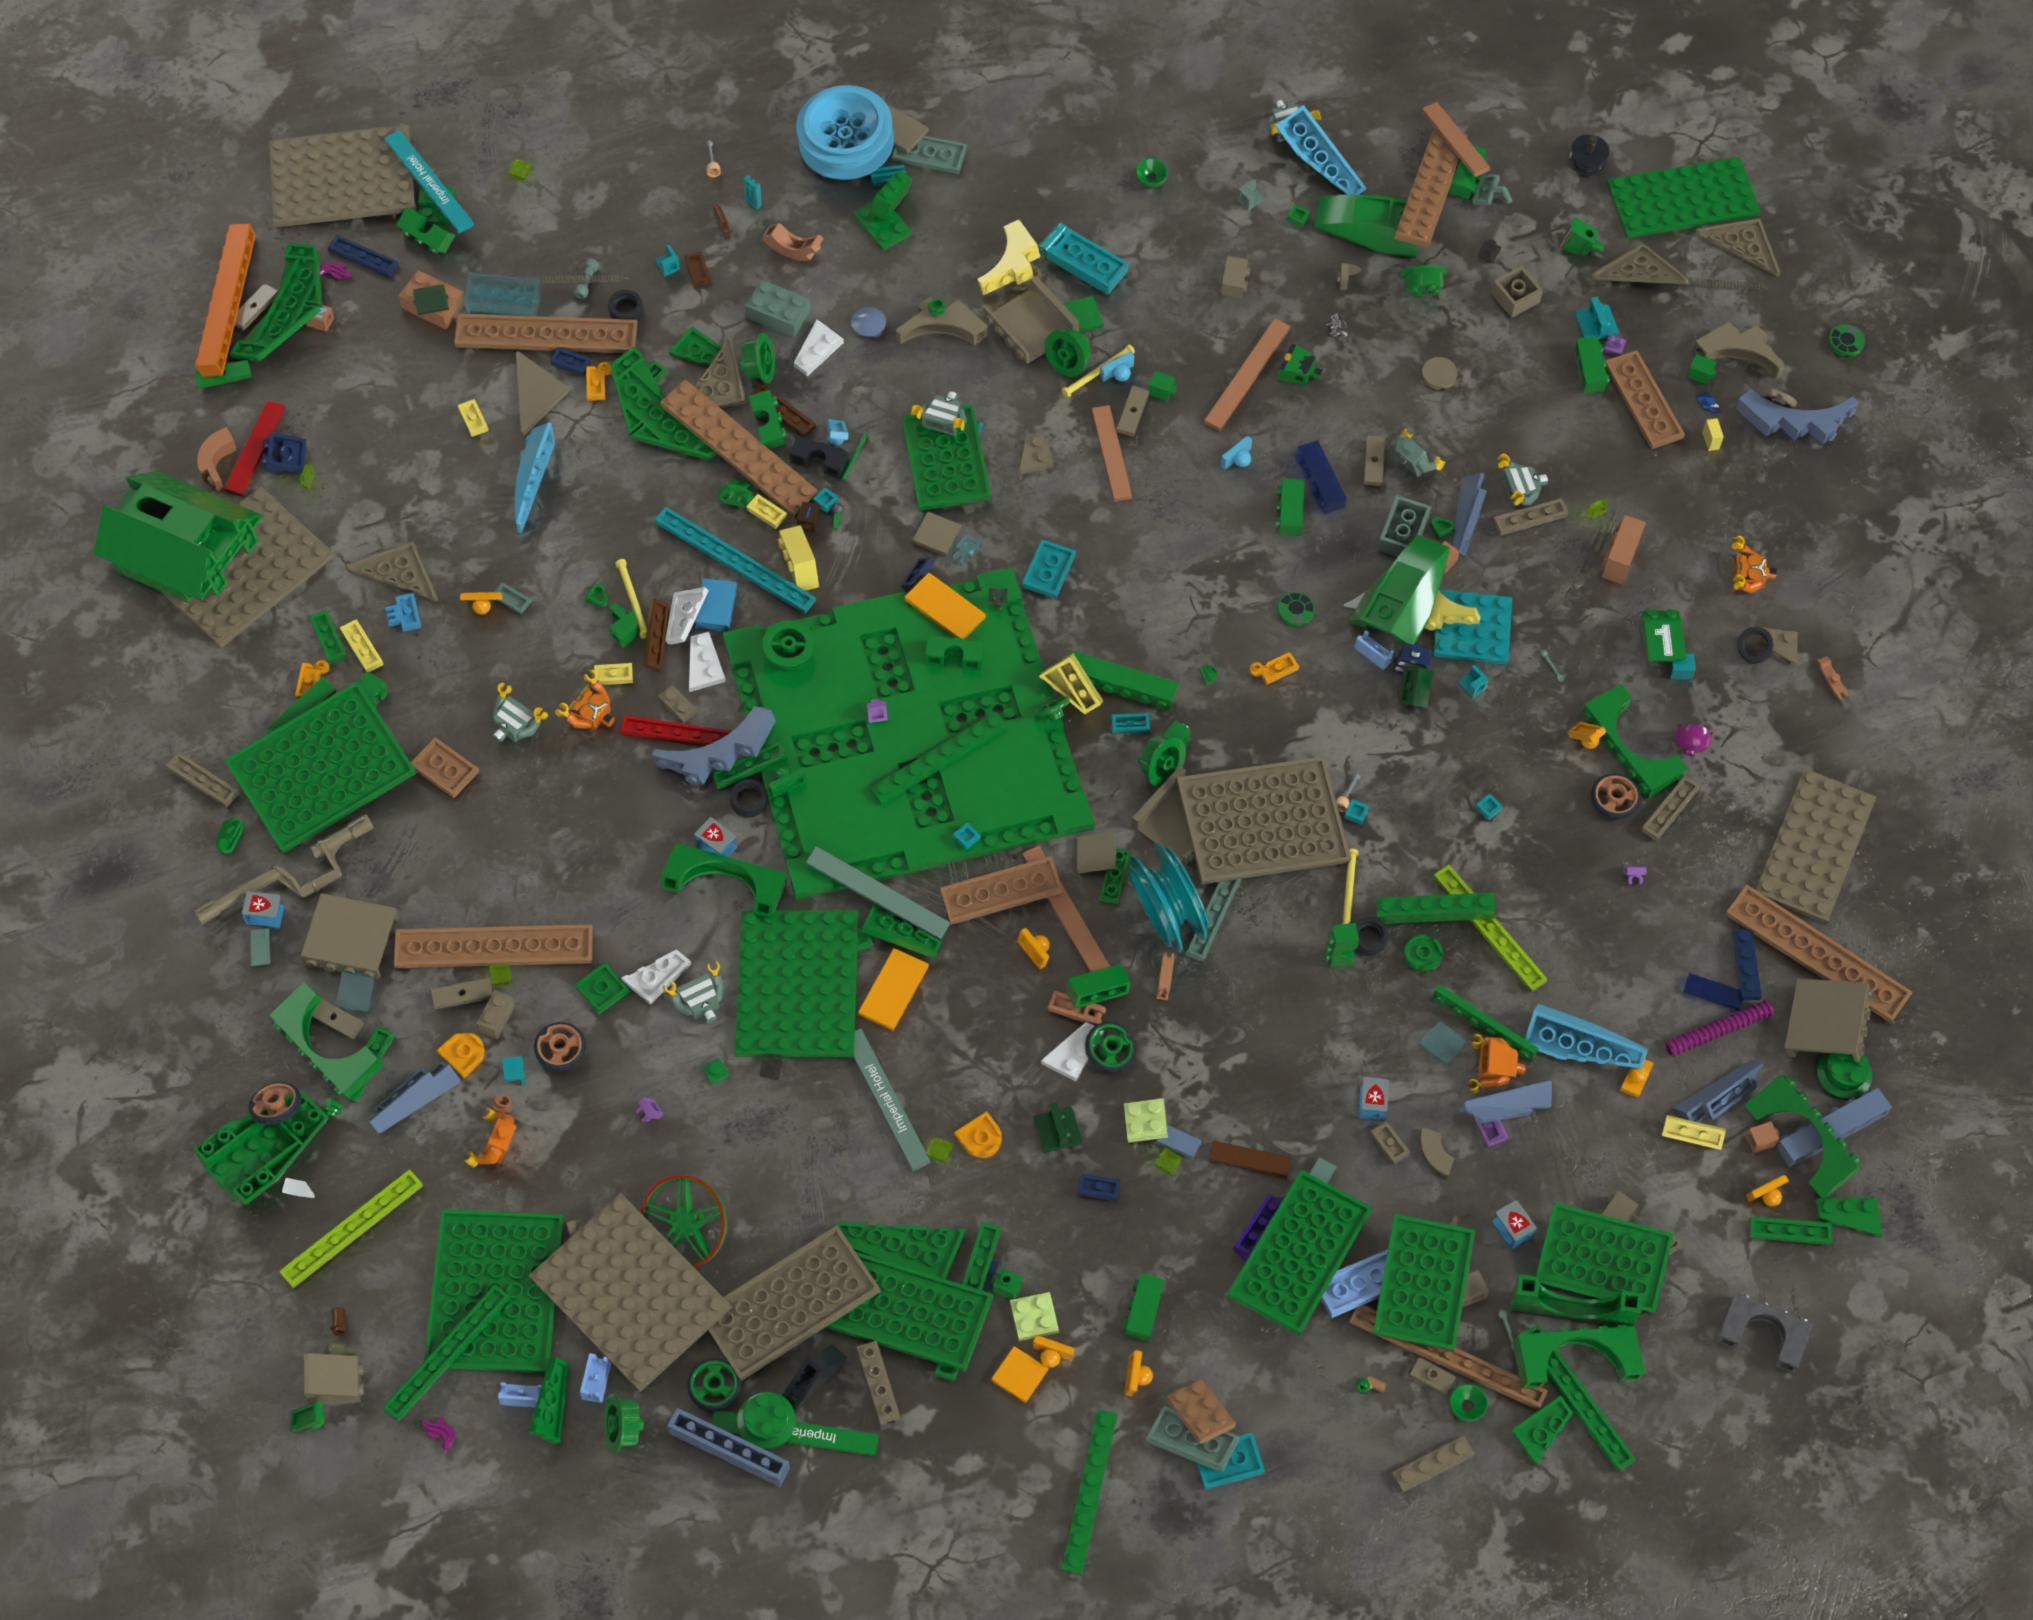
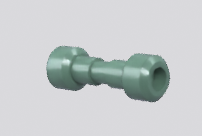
[573,258,599,299]

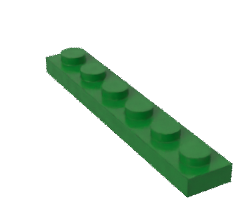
[1432,984,1539,1062]

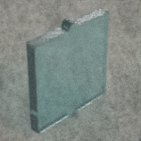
[336,972,375,1012]
[1420,1021,1467,1066]

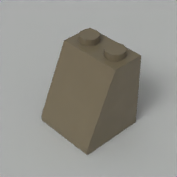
[304,1353,364,1406]

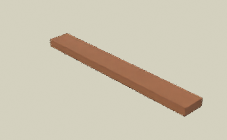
[1204,319,1290,431]
[1022,846,1110,972]

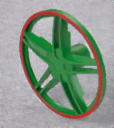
[641,1175,727,1268]

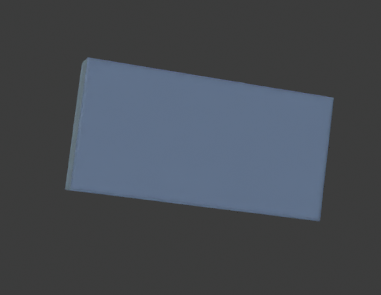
[1156,1125,1202,1159]

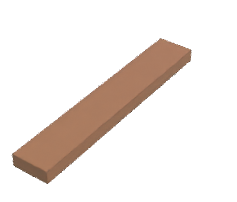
[1422,102,1490,177]
[1092,405,1132,502]

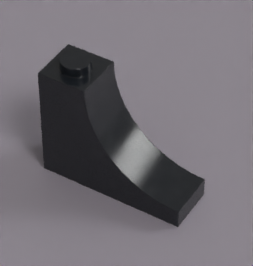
[782,1344,847,1414]

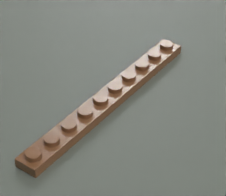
[1349,1305,1548,1411]

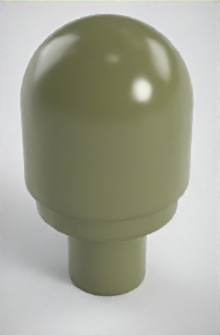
[325,1342,355,1356]

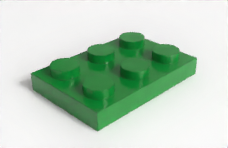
[853,200,912,251]

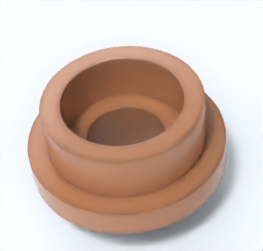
[492,1095,513,1113]

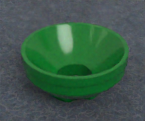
[1136,158,1168,187]
[1450,1384,1488,1422]

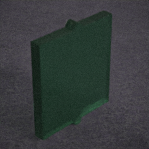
[413,284,449,315]

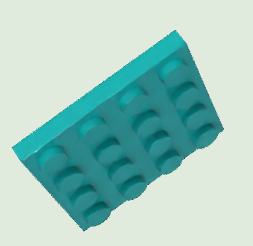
[1433,589,1512,665]

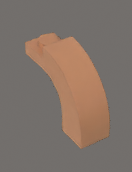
[761,223,823,261]
[197,427,237,492]

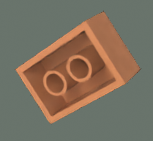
[398,270,466,330]
[1601,515,1646,585]

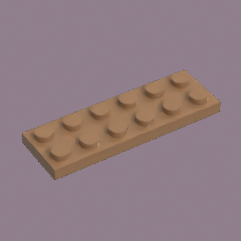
[1606,350,1685,449]
[940,856,1063,925]

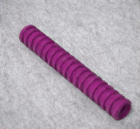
[1665,1000,1773,1057]

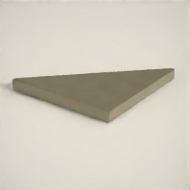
[1695,218,1781,276]
[1591,243,1688,284]
[695,337,746,408]
[516,351,570,436]
[346,541,438,602]

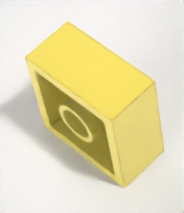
[1702,418,1724,451]

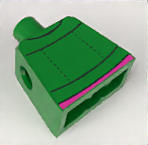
[1559,217,1604,257]

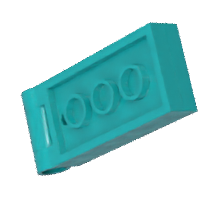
[1038,223,1129,295]

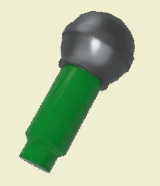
[831,503,844,530]

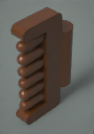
[713,204,730,240]

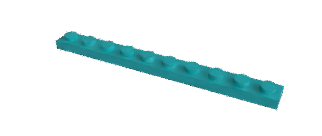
[655,507,816,614]

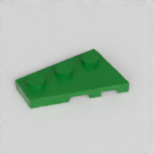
[669,326,723,367]
[1815,1197,1882,1238]
[1511,1396,1573,1465]

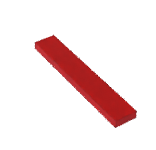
[224,401,286,496]
[620,715,732,747]

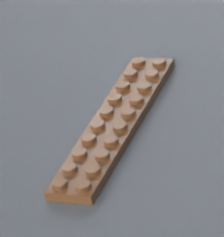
[1394,128,1468,248]
[454,314,638,353]
[660,379,819,518]
[1725,885,1913,1023]
[394,925,593,968]

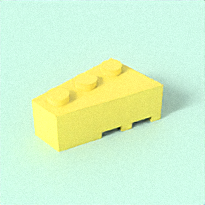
[778,525,819,591]
[1039,654,1103,714]

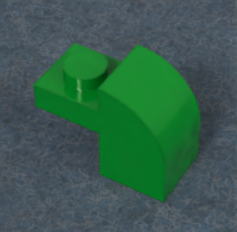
[609,602,638,648]

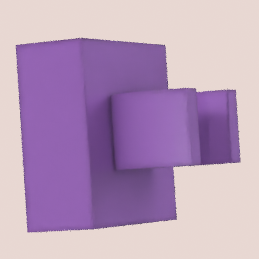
[1603,335,1626,357]
[866,699,888,723]
[1623,866,1646,884]
[636,1098,664,1122]

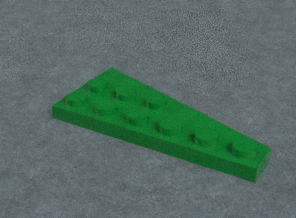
[836,1222,966,1279]

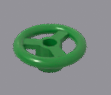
[1035,696,1070,721]

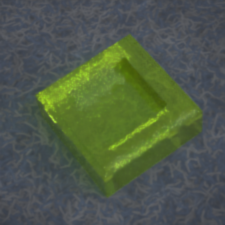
[508,159,532,181]
[300,464,315,490]
[1587,498,1609,520]
[489,964,512,987]
[927,1137,953,1164]
[1155,1148,1182,1176]

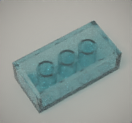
[463,272,542,316]

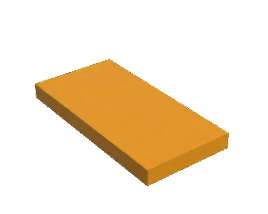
[905,573,986,640]
[858,948,929,1031]

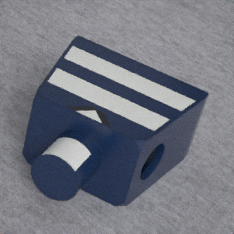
[1393,643,1432,675]

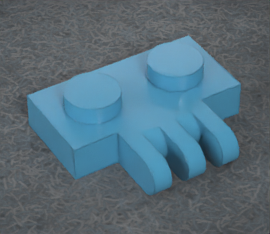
[384,593,422,632]

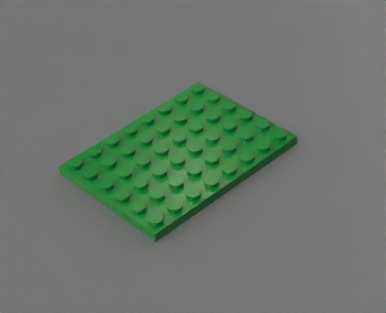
[224,681,417,854]
[735,910,859,1057]
[424,1209,564,1373]

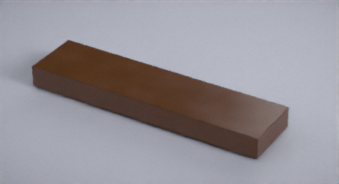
[751,384,816,437]
[643,598,669,672]
[1208,1140,1291,1178]

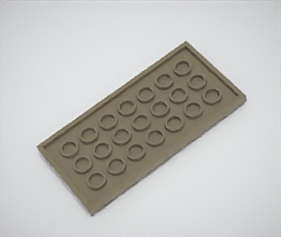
[1756,768,1876,924]
[708,1226,881,1381]

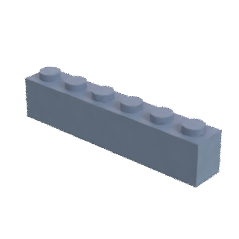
[1776,1088,1892,1168]
[667,1408,790,1487]

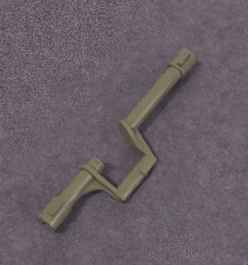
[193,814,374,925]

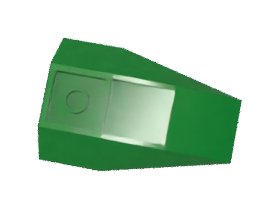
[1314,195,1418,259]
[1349,535,1450,645]
[193,1090,329,1205]

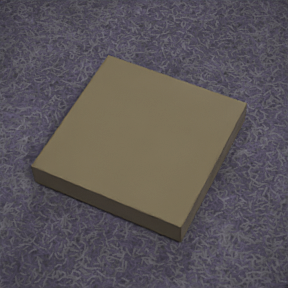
[913,512,961,556]
[1077,831,1116,873]

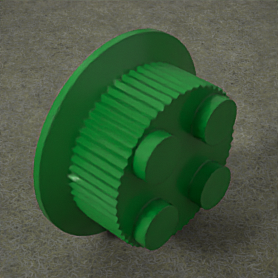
[1398,265,1448,298]
[1044,329,1091,377]
[740,333,775,384]
[762,620,815,670]
[1138,736,1186,787]
[1817,1053,1872,1099]
[737,1392,796,1449]
[603,1394,644,1453]

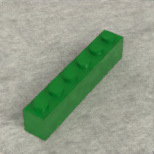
[1068,650,1178,710]
[1377,892,1495,924]

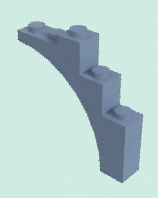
[1735,389,1858,445]
[652,706,776,785]

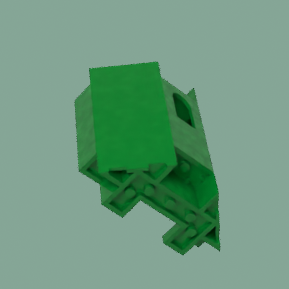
[93,471,264,603]

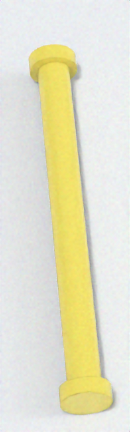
[1062,344,1135,398]
[615,559,647,639]
[1342,849,1358,924]

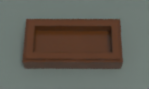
[685,252,711,287]

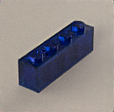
[1295,440,1347,514]

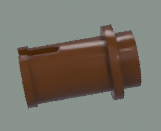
[330,1307,347,1335]

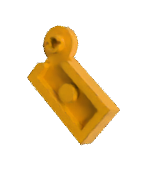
[586,362,611,401]
[1249,652,1299,685]
[295,660,330,699]

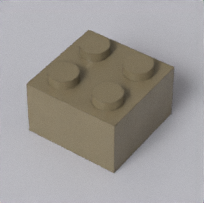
[1491,266,1543,318]

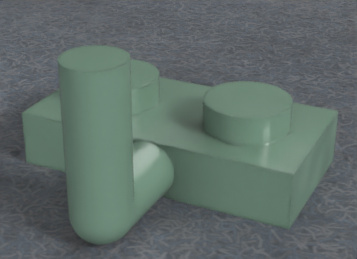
[1472,174,1512,205]

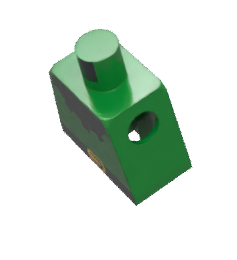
[1278,343,1323,385]

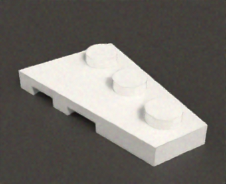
[794,320,844,376]
[665,587,709,645]
[621,950,691,1005]

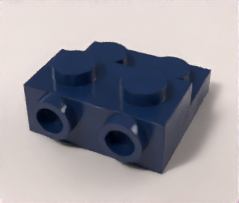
[261,432,306,474]

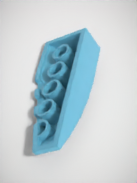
[1275,105,1367,195]
[515,423,555,533]
[1525,1004,1648,1068]

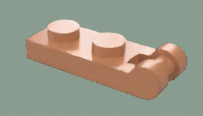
[1048,990,1106,1026]

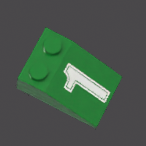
[1639,609,1686,661]

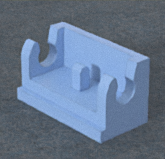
[1355,630,1396,670]
[580,1353,611,1403]
[498,1382,542,1407]

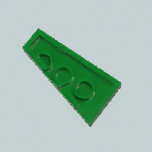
[862,903,942,959]
[528,1357,569,1444]

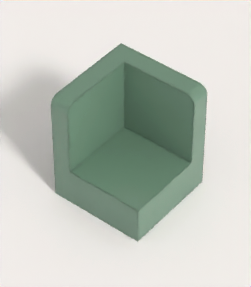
[1237,179,1264,210]

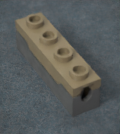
[857,1341,901,1431]

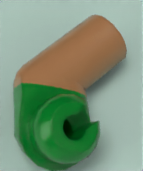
[1356,1376,1387,1393]

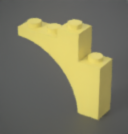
[977,220,1040,295]
[1424,590,1481,630]

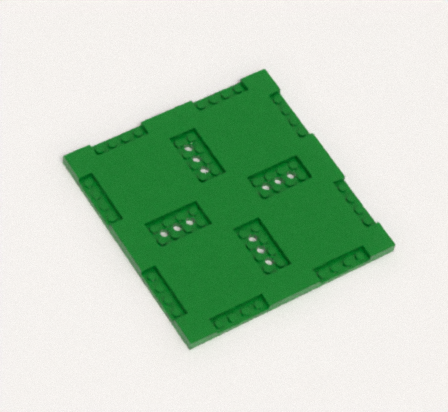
[723,567,1095,901]

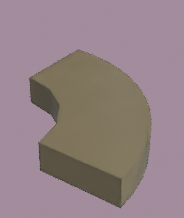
[1420,1127,1455,1178]

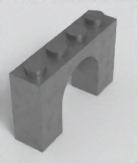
[1716,1292,1813,1374]

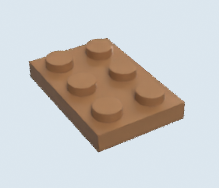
[411,737,479,798]
[1167,1379,1236,1444]

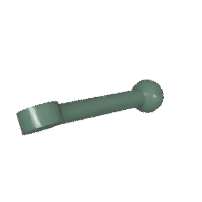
[1540,650,1564,683]
[1498,1310,1514,1350]

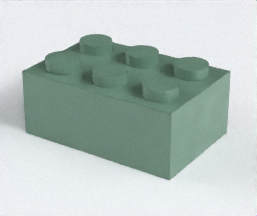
[745,280,810,338]
[1377,495,1432,557]

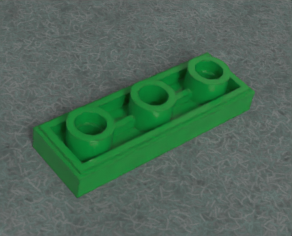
[194,360,252,389]
[1099,848,1130,905]

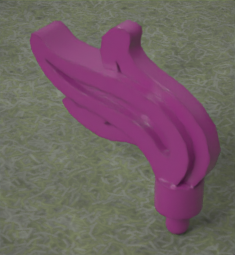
[320,262,352,279]
[422,1417,456,1454]

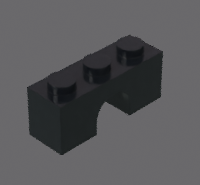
[789,436,849,479]

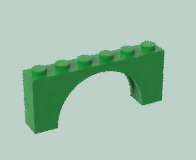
[1582,684,1688,799]
[660,843,787,918]
[269,982,384,1099]
[1745,1074,1863,1198]
[1510,1274,1643,1327]
[1512,1324,1645,1389]

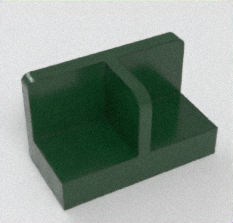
[1399,666,1433,708]

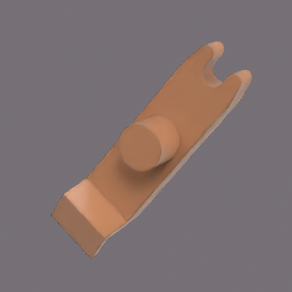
[1817,656,1848,700]
[1156,952,1174,1001]

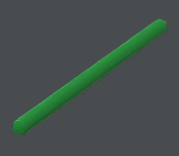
[841,433,868,480]

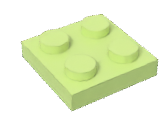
[1124,1098,1168,1143]
[1010,1292,1059,1341]

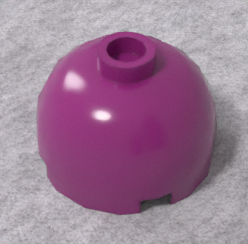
[1674,724,1713,756]

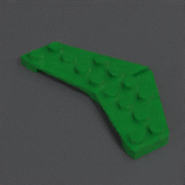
[230,243,322,361]
[611,347,717,460]

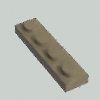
[1493,498,1569,536]
[166,752,239,808]
[1641,775,1701,842]
[1392,1436,1475,1493]

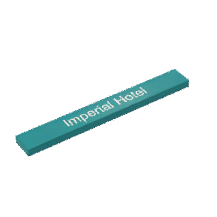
[385,130,474,234]

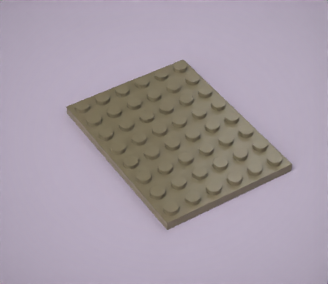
[269,124,416,228]
[160,486,335,648]
[1176,757,1351,885]
[529,1193,732,1392]

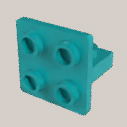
[1575,297,1619,339]

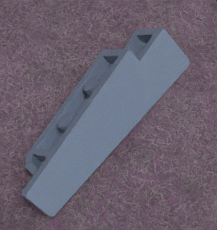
[1452,473,1487,557]
[369,1060,461,1133]
[1673,1060,1763,1123]
[1458,1080,1552,1124]

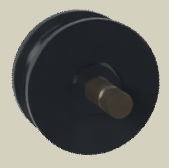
[1569,135,1610,176]

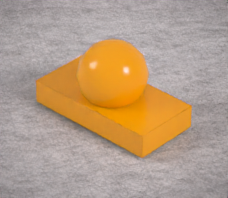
[460,592,502,615]
[1567,722,1606,749]
[1017,928,1050,969]
[1620,1059,1654,1098]
[1746,1175,1789,1207]
[1033,1335,1075,1368]
[1124,1350,1153,1397]

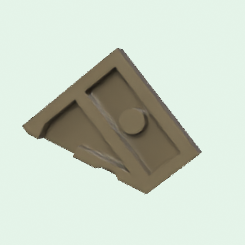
[1019,434,1054,475]
[1759,627,1798,666]

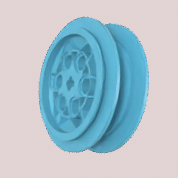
[796,85,894,180]

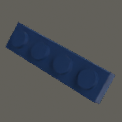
[1731,929,1762,1000]

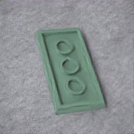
[891,136,967,175]
[1146,1406,1240,1473]

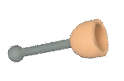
[706,140,721,177]
[1336,773,1361,813]

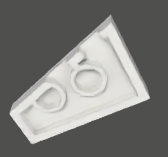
[689,632,726,692]
[1041,1022,1104,1081]

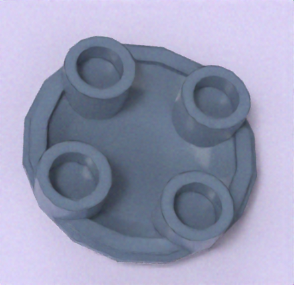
[851,307,886,337]

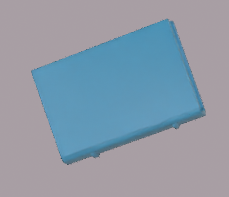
[695,578,737,632]

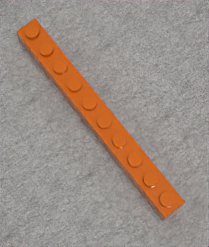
[195,224,256,377]

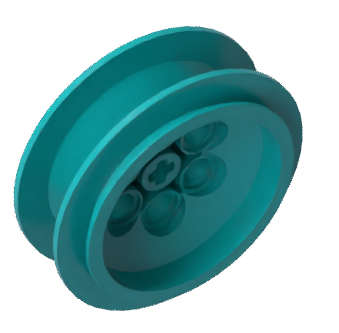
[1128,842,1209,953]

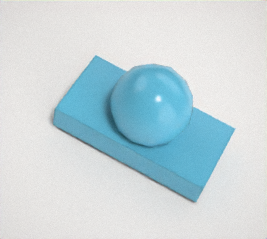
[1100,352,1134,382]
[825,419,849,447]
[1220,436,1252,470]

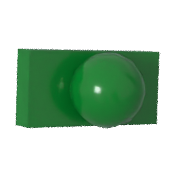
[768,766,806,798]
[290,1401,325,1432]

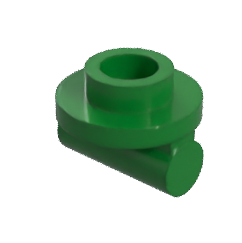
[1198,664,1217,686]
[322,1098,343,1118]

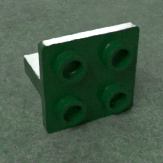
[1034,1103,1082,1153]

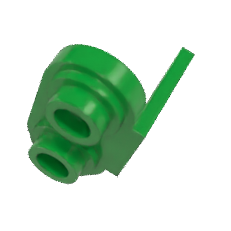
[718,479,754,508]
[216,818,243,853]

